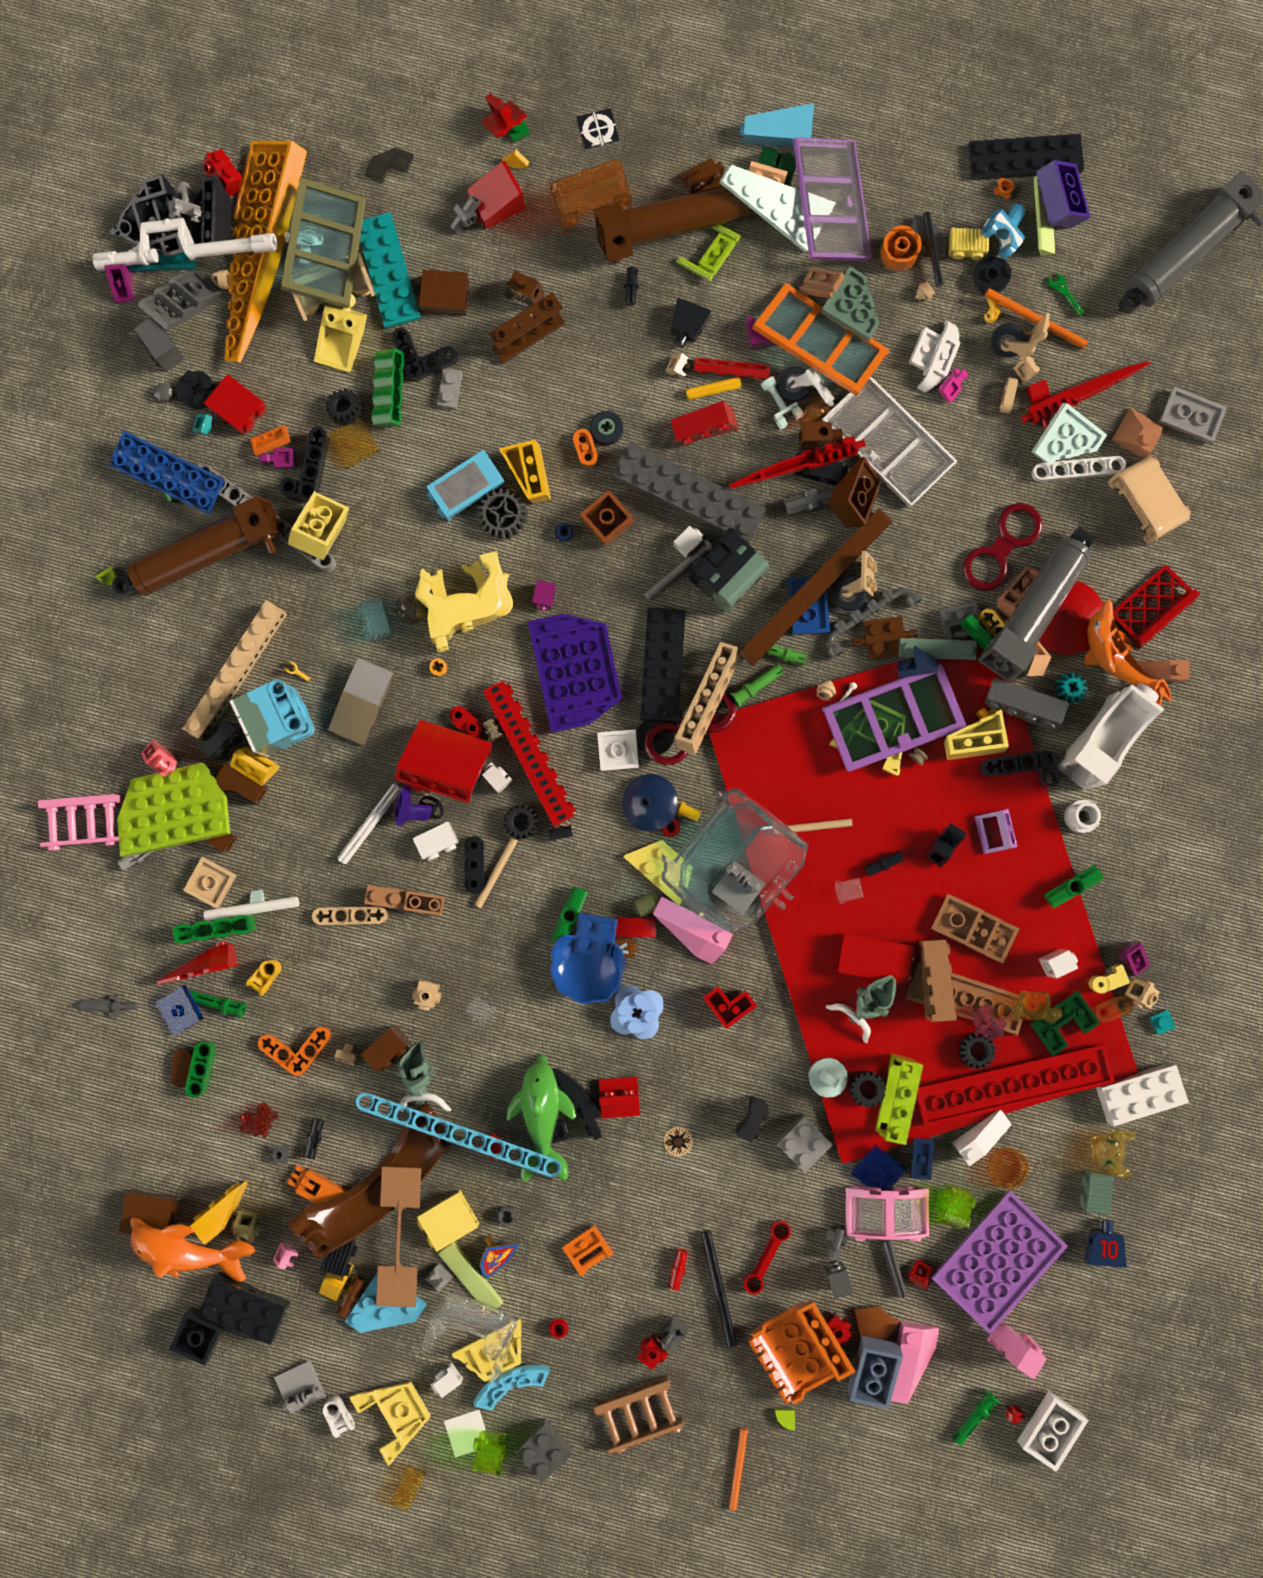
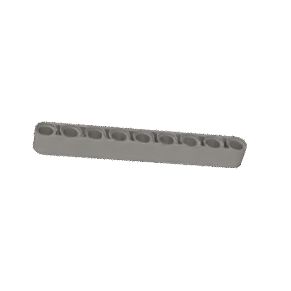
[197,464,336,572]

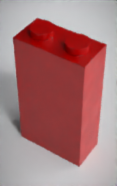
[835,933,916,985]

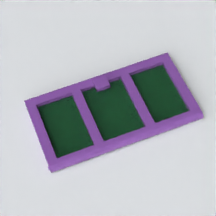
[822,664,967,773]

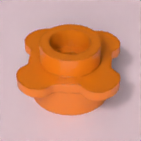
[994,178,1016,200]

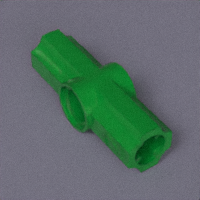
[1044,865,1103,909]
[551,886,589,942]

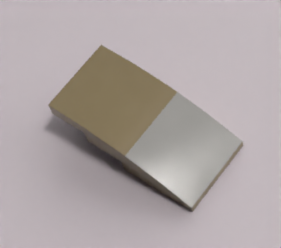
[328,657,394,745]

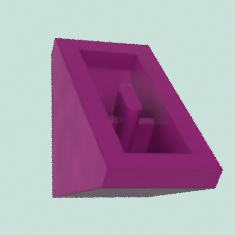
[104,263,134,303]
[745,316,777,350]
[1116,941,1150,977]

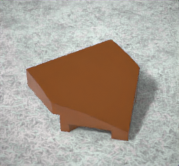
[855,1305,900,1340]

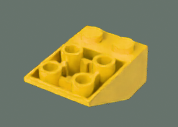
[190,1181,247,1245]

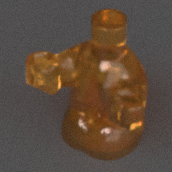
[799,396,830,425]

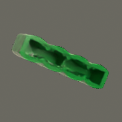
[371,348,404,429]
[172,915,257,944]

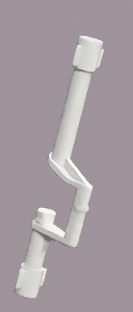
[93,218,277,271]

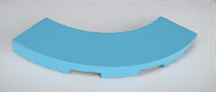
[473,1365,550,1411]

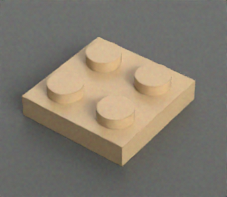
[183,857,237,909]

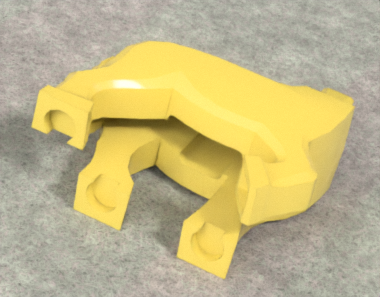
[415,551,513,653]

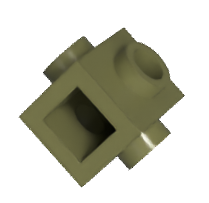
[231,1210,261,1243]

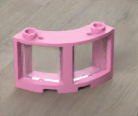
[846,1186,929,1241]

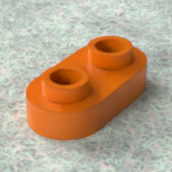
[573,429,598,467]

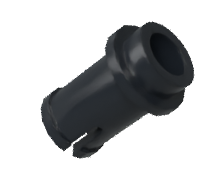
[548,825,573,842]

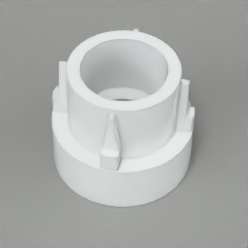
[1064,800,1101,833]

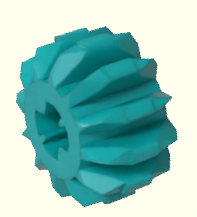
[1054,672,1088,705]

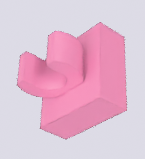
[273,1242,299,1270]

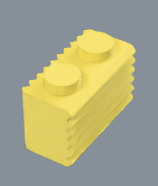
[948,228,989,260]

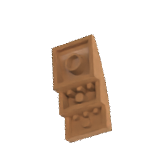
[931,894,1019,964]

